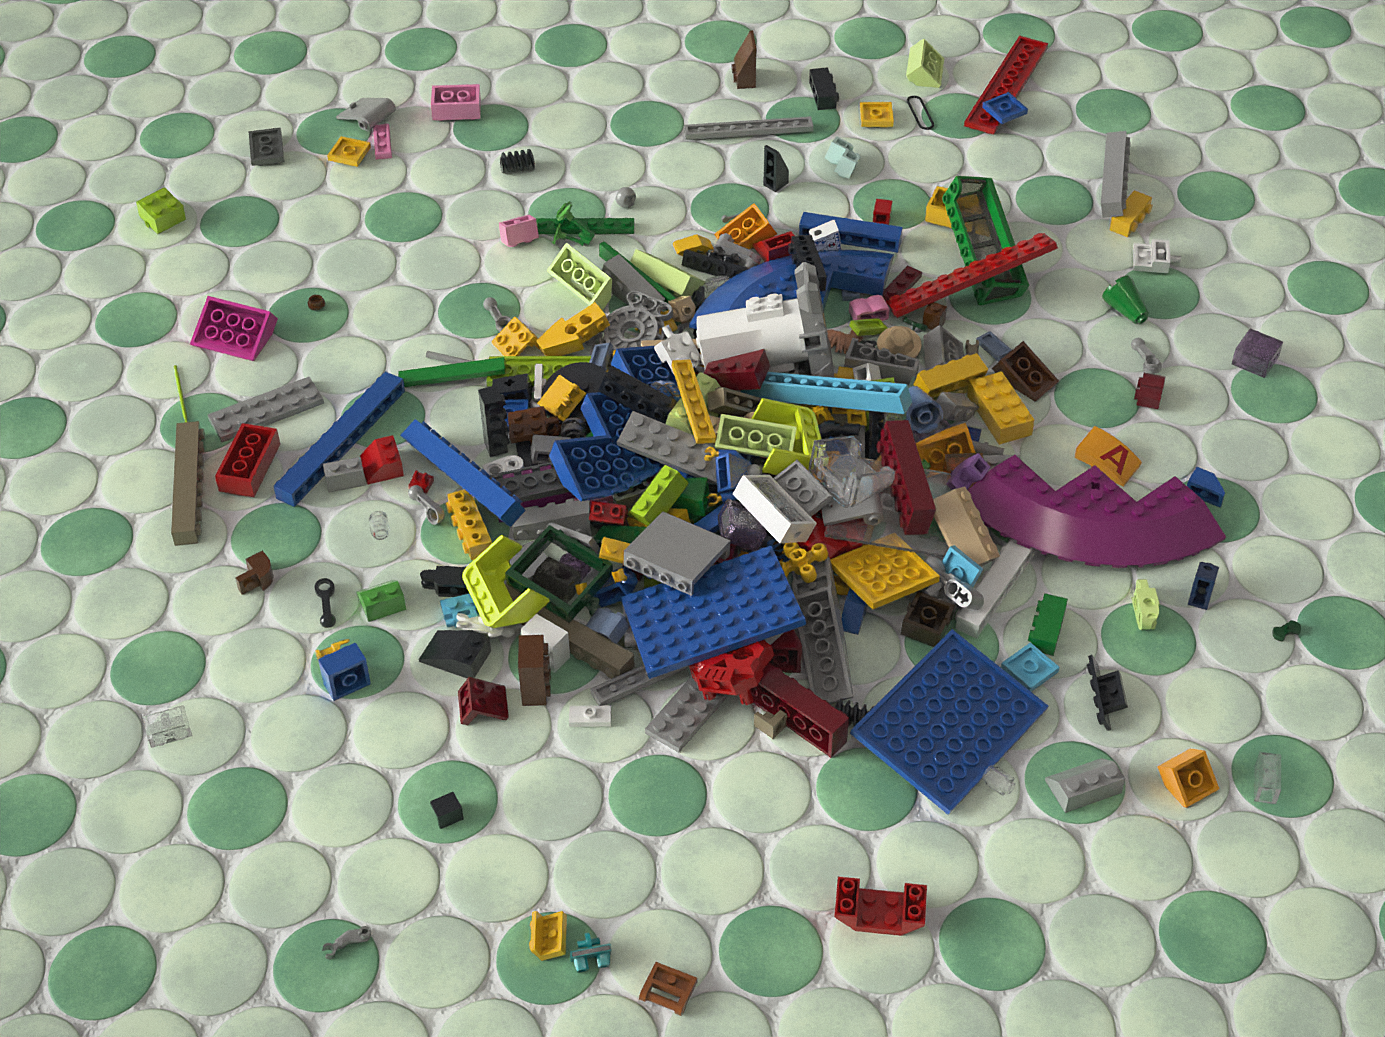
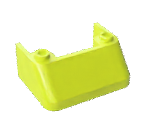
[751,398,825,475]
[463,535,550,628]

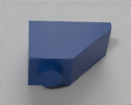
[1187,467,1225,508]
[841,588,868,635]

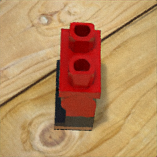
[589,501,629,529]

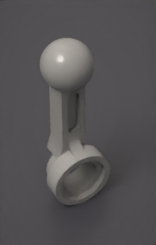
[483,297,512,332]
[1131,338,1162,374]
[747,457,767,475]
[408,485,445,525]

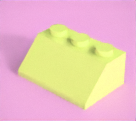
[906,39,944,88]

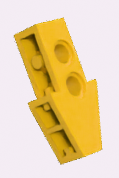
[536,302,610,356]

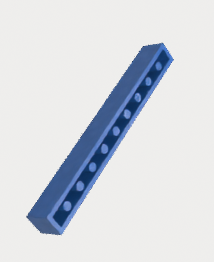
[274,371,405,507]
[400,419,526,527]

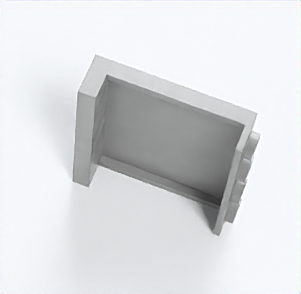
[624,512,730,596]

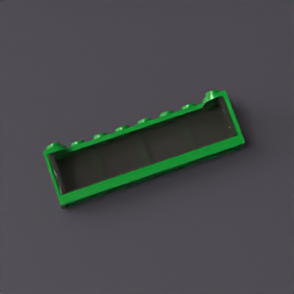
[942,176,1030,305]

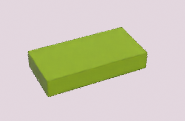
[849,318,888,336]

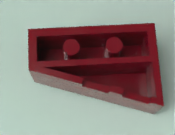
[704,349,770,390]

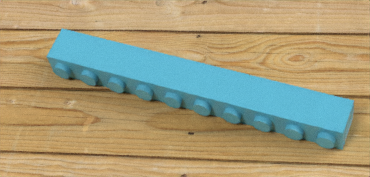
[740,372,912,414]

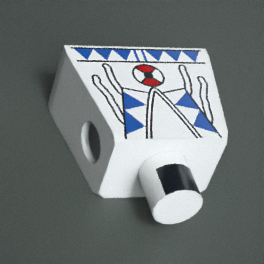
[809,220,842,252]

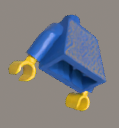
[704,447,752,507]
[575,565,638,608]

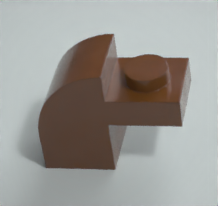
[235,550,274,595]

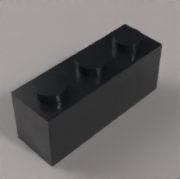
[809,67,839,110]

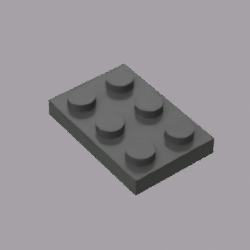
[248,127,284,166]

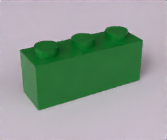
[1028,593,1068,656]

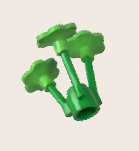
[553,201,595,246]

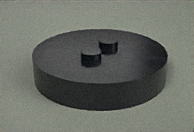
[542,362,610,430]

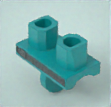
[570,933,612,973]

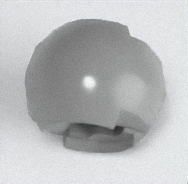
[615,187,636,208]

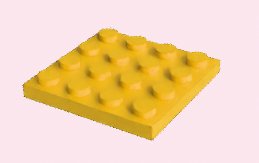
[830,534,940,610]

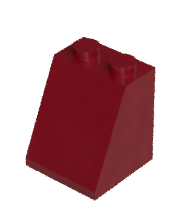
[769,629,802,673]

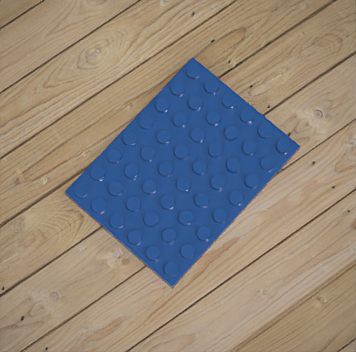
[620,546,807,679]
[850,629,1049,815]

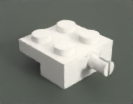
[1133,239,1181,273]
[654,325,701,374]

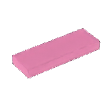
[373,124,392,160]

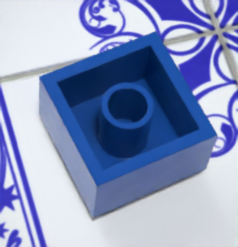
[318,642,371,701]

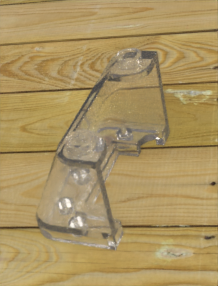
[809,436,895,508]

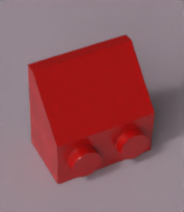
[359,435,404,485]

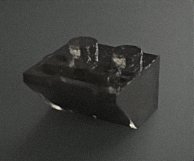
[532,556,581,603]

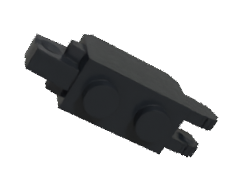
[420,566,470,597]

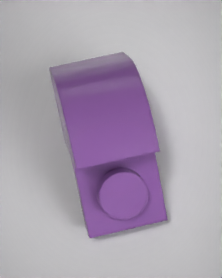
[946,453,991,490]

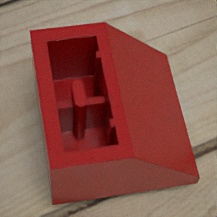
[753,231,795,262]

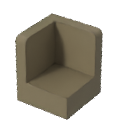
[754,710,787,739]

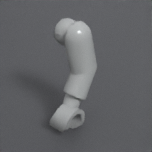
[322,926,371,960]

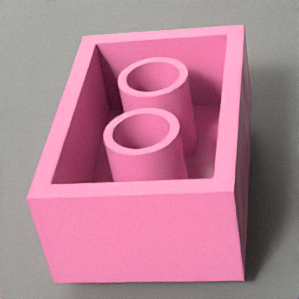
[431,84,481,121]

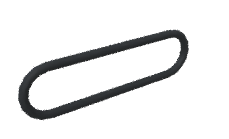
[907,96,934,130]

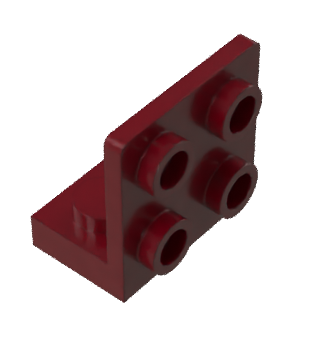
[458,677,509,726]

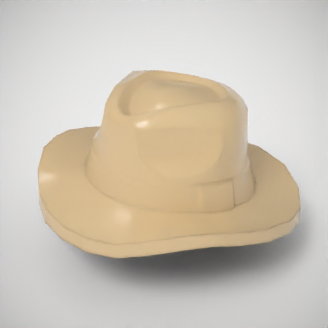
[877,326,922,358]

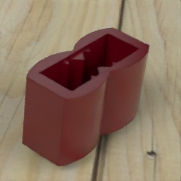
[1134,372,1166,409]

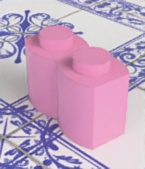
[849,295,890,321]

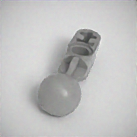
[924,557,984,610]

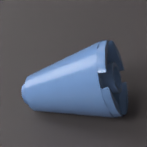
[906,386,943,433]

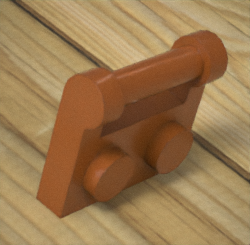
[639,962,697,1016]

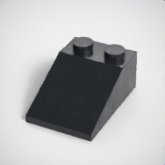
[418,630,491,679]

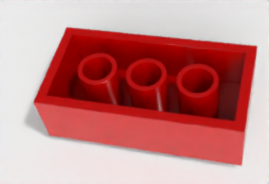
[215,423,280,497]

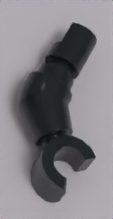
[818,420,860,440]

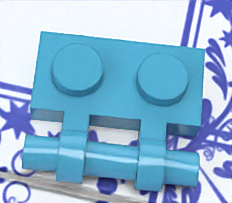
[440,594,479,628]

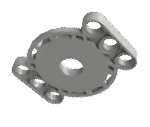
[590,291,673,368]

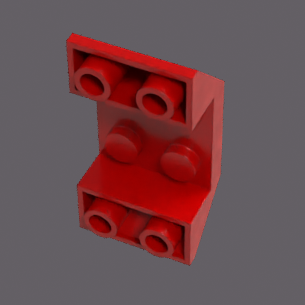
[834,876,927,936]

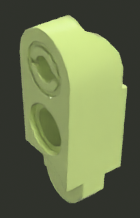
[1131,579,1160,630]

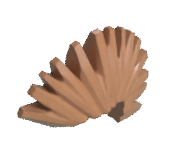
[827,329,864,354]

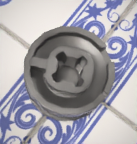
[560,418,587,439]

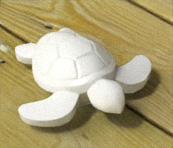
[456,613,515,639]

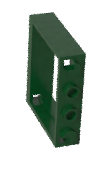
[505,525,613,623]

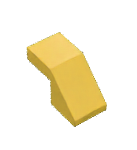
[672,234,714,256]
[832,407,867,426]

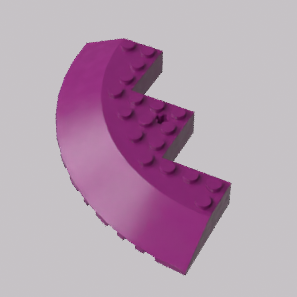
[968,454,1226,568]

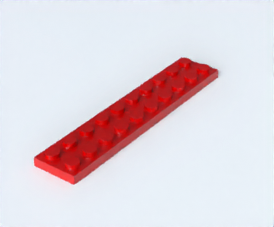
[964,35,1048,135]
[885,233,1058,318]

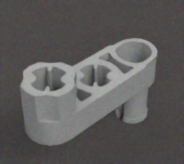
[714,233,761,269]

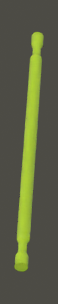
[173,365,188,422]

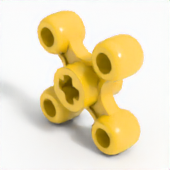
[779,542,828,583]

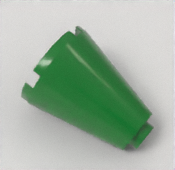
[1102,275,1149,324]

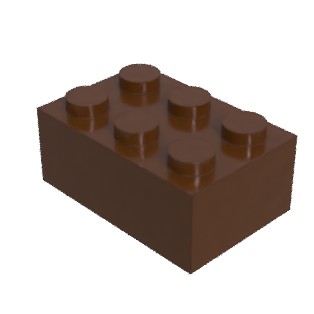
[518,635,551,706]

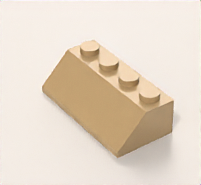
[933,487,1000,567]

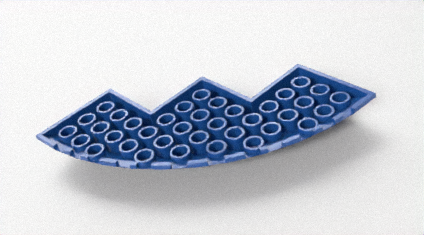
[689,250,894,329]
[549,346,678,502]

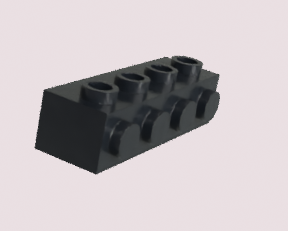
[788,235,827,291]
[598,366,677,424]
[478,385,510,457]

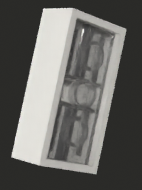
[733,475,817,543]

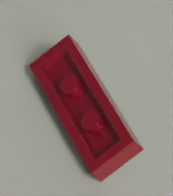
[882,265,922,301]

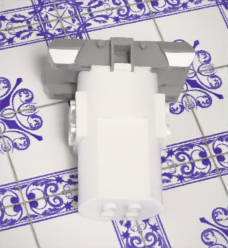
[696,262,834,378]

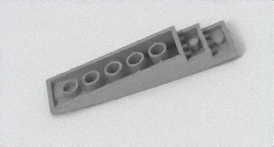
[791,557,853,704]

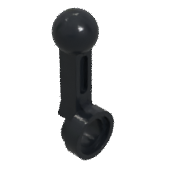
[315,578,336,628]

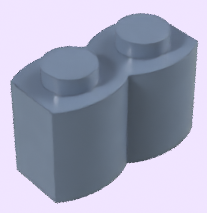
[585,607,630,644]

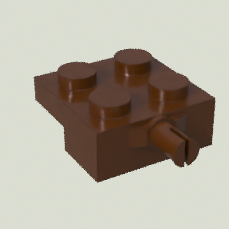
[508,406,559,444]

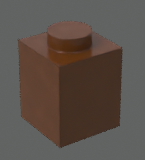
[923,302,947,330]

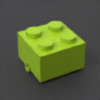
[136,187,186,234]

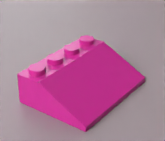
[190,296,278,361]

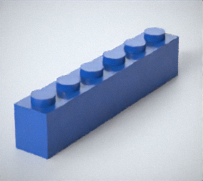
[799,212,903,253]

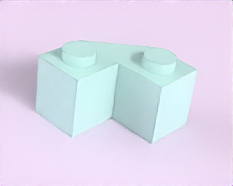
[825,136,861,179]

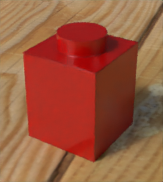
[873,199,893,225]

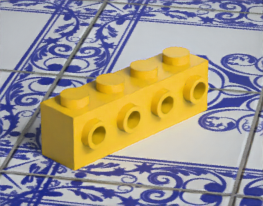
[913,353,989,398]
[445,490,492,560]

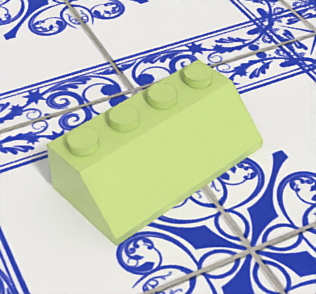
[547,243,612,310]
[630,249,705,297]
[666,372,720,436]
[715,414,797,458]

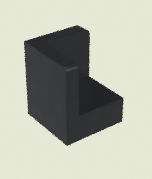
[430,792,464,829]

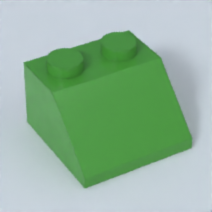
[356,580,406,622]

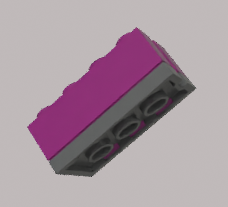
[489,462,573,523]

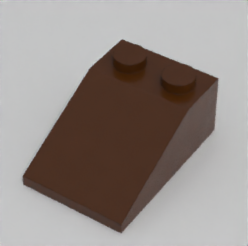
[731,30,757,89]
[992,341,1059,402]

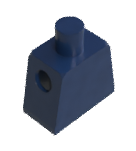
[1187,562,1219,610]

